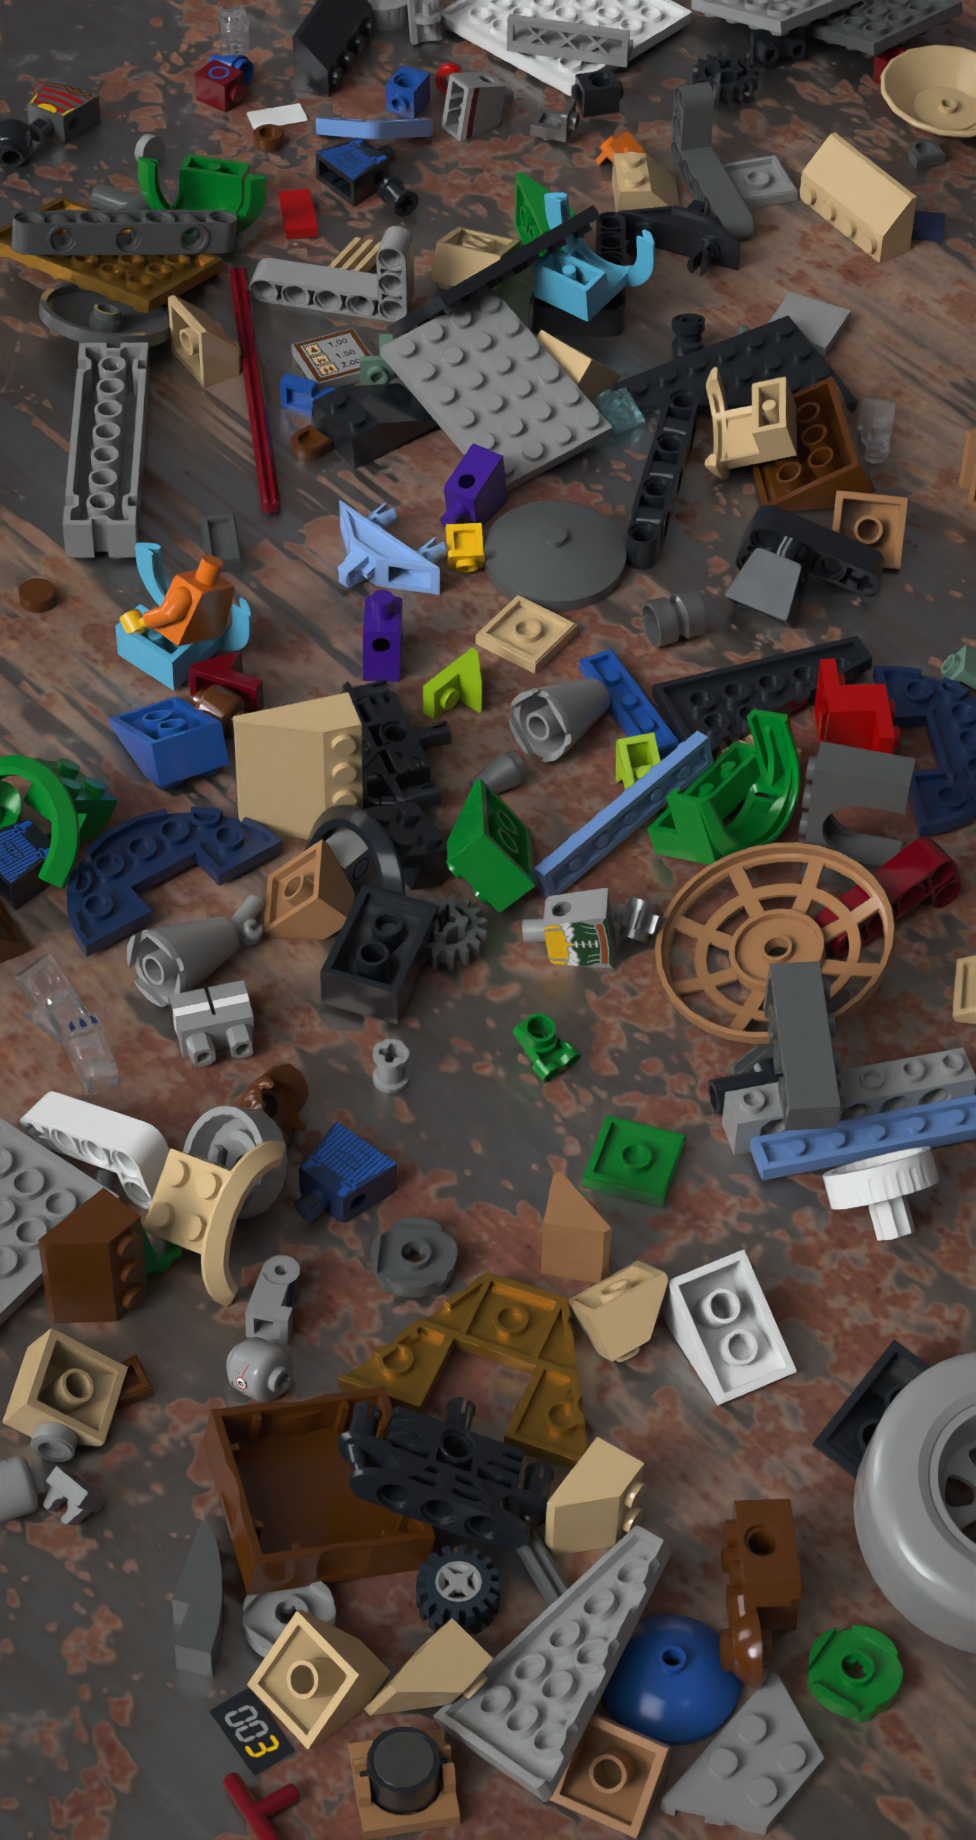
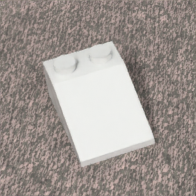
[660,1249,797,1406]

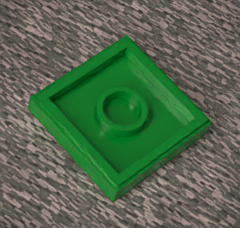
[582,1115,687,1208]

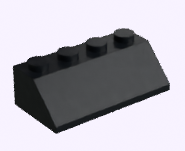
[292,0,376,97]

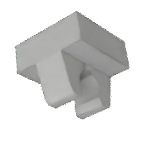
[43,1466,108,1526]

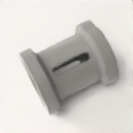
[373,1039,409,1093]

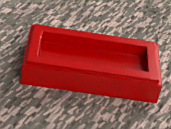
[278,189,318,239]

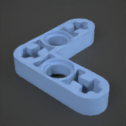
[316,117,433,139]

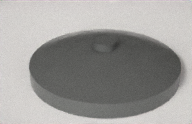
[39,282,170,348]
[483,500,627,612]

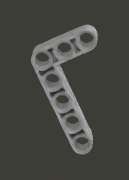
[249,226,414,322]

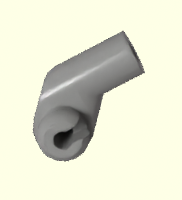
[230,895,264,945]

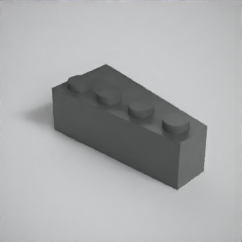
[763,961,846,1131]

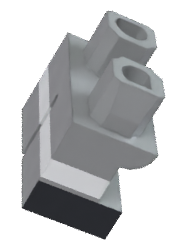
[168,980,255,1067]

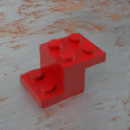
[814,659,900,755]

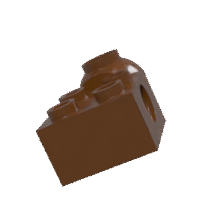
[719,1499,801,1689]

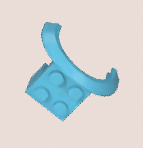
[532,192,656,322]
[115,542,252,691]

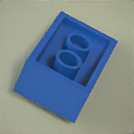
[108,696,230,788]

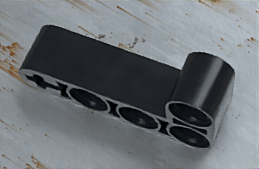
[735,505,885,595]

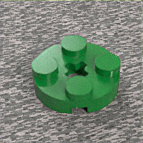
[807,1625,903,1723]

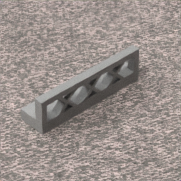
[507,14,633,68]

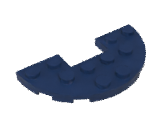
[873,666,976,837]
[67,807,283,957]

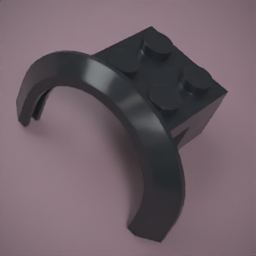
[304,801,449,896]

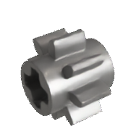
[613,896,665,943]

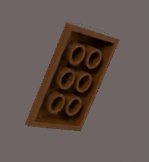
[751,376,875,512]

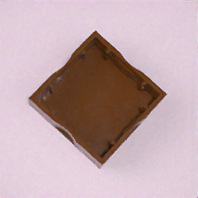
[203,1387,436,1596]

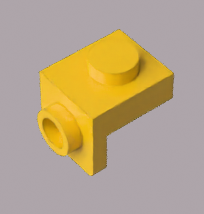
[445,523,485,573]

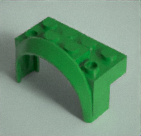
[647,709,803,865]

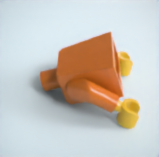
[120,555,235,646]

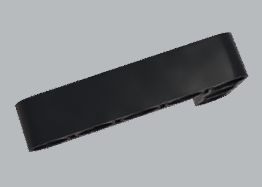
[528,211,626,337]

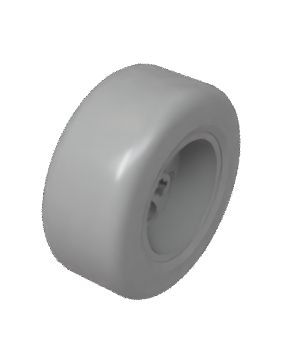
[853,1351,976,1654]

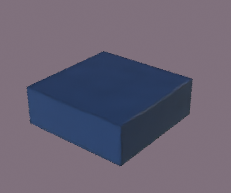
[911,210,945,242]

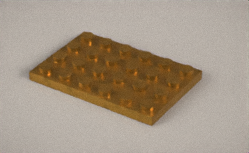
[0,197,223,313]

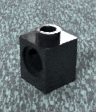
[574,69,624,118]

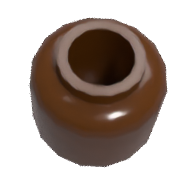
[191,684,248,739]

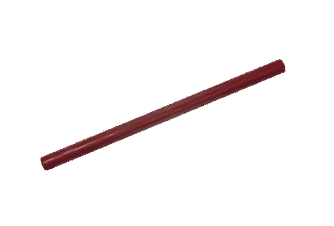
[230,266,281,514]

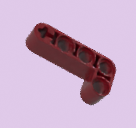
[814,836,961,959]

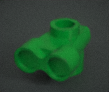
[513,1013,582,1083]

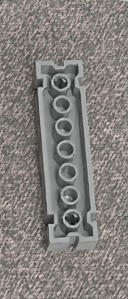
[63,343,150,558]

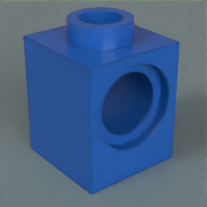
[386,65,430,119]

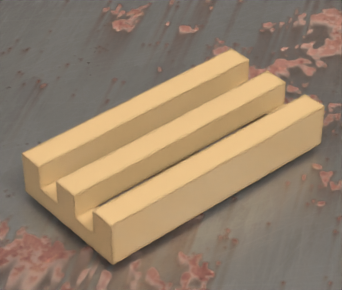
[328,237,381,273]

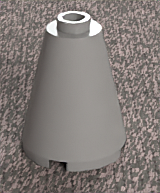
[509,678,610,762]
[127,916,239,1007]

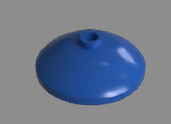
[601,1614,741,1746]

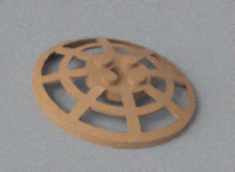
[655,842,896,1044]

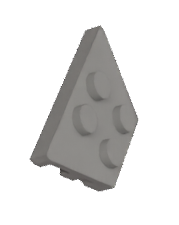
[660,1672,824,1835]

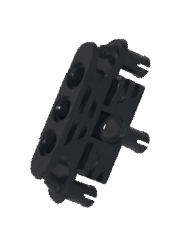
[340,679,452,809]
[337,1397,554,1550]

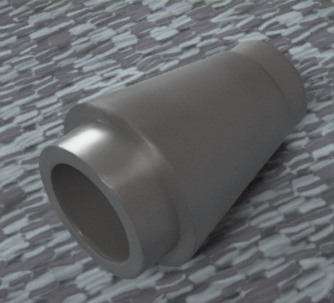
[469,750,528,794]

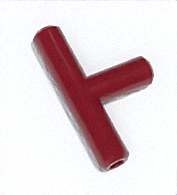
[222,1772,300,1840]

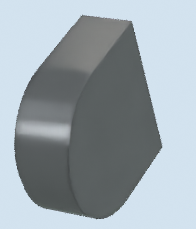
[908,139,946,169]

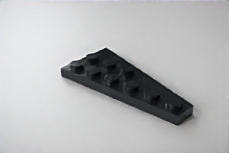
[652,636,872,755]

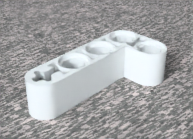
[19,1091,170,1210]

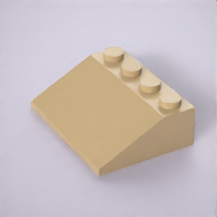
[233,692,363,840]

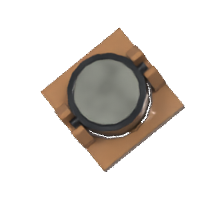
[348,1727,461,1840]

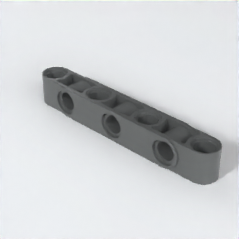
[11,210,237,255]

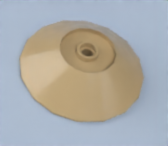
[880,45,976,138]

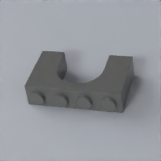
[798,741,916,888]

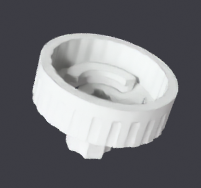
[822,1146,939,1241]

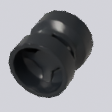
[672,313,706,357]

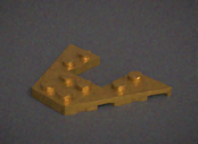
[337,1271,588,1469]

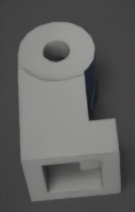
[245,1255,301,1345]

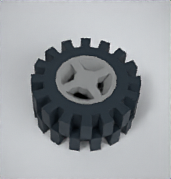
[416,1545,501,1635]

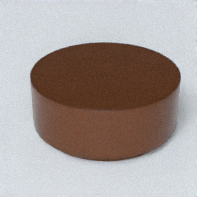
[253,124,285,152]
[18,578,56,612]

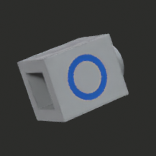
[326,827,376,888]

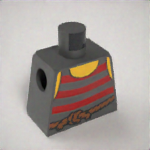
[27,77,101,143]

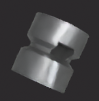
[641,589,708,648]

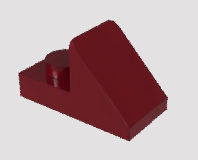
[188,652,264,713]

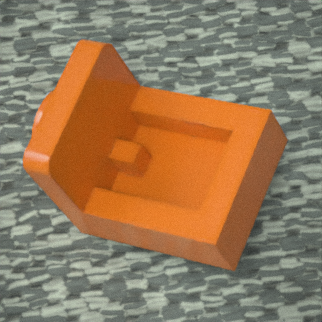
[595,131,650,165]

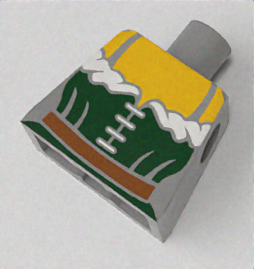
[522,888,617,968]

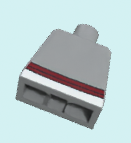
[441,72,514,142]

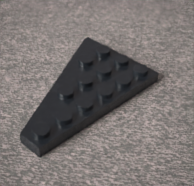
[387,205,600,339]

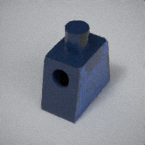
[294,1122,397,1223]

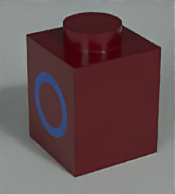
[195,59,245,113]

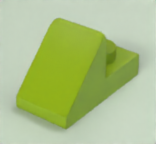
[423,647,482,720]
[616,732,669,810]

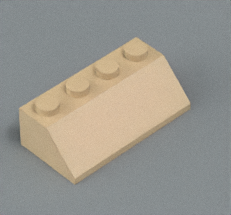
[799,133,917,263]

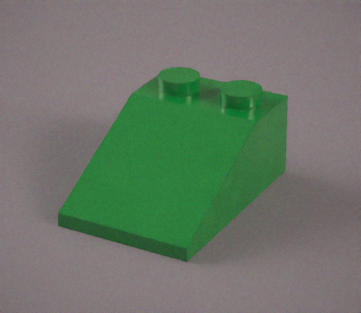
[514,172,584,266]
[446,778,536,913]

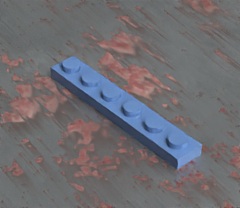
[534,731,714,898]
[750,1095,976,1180]

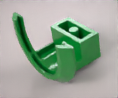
[138,154,267,234]
[0,755,118,888]

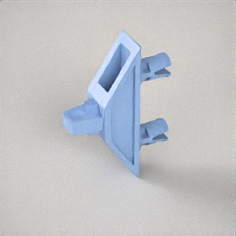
[338,500,448,595]

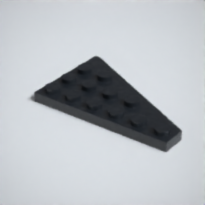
[613,315,858,415]

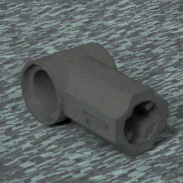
[89,183,152,210]

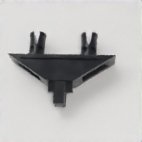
[618,200,740,276]

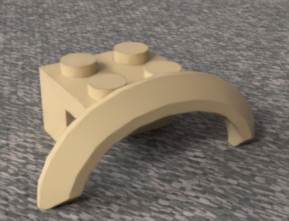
[705,367,797,480]
[143,1140,285,1306]

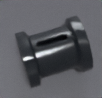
[377,175,419,217]

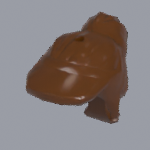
[239,1063,309,1148]

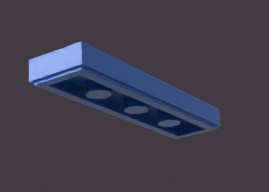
[579,649,680,759]

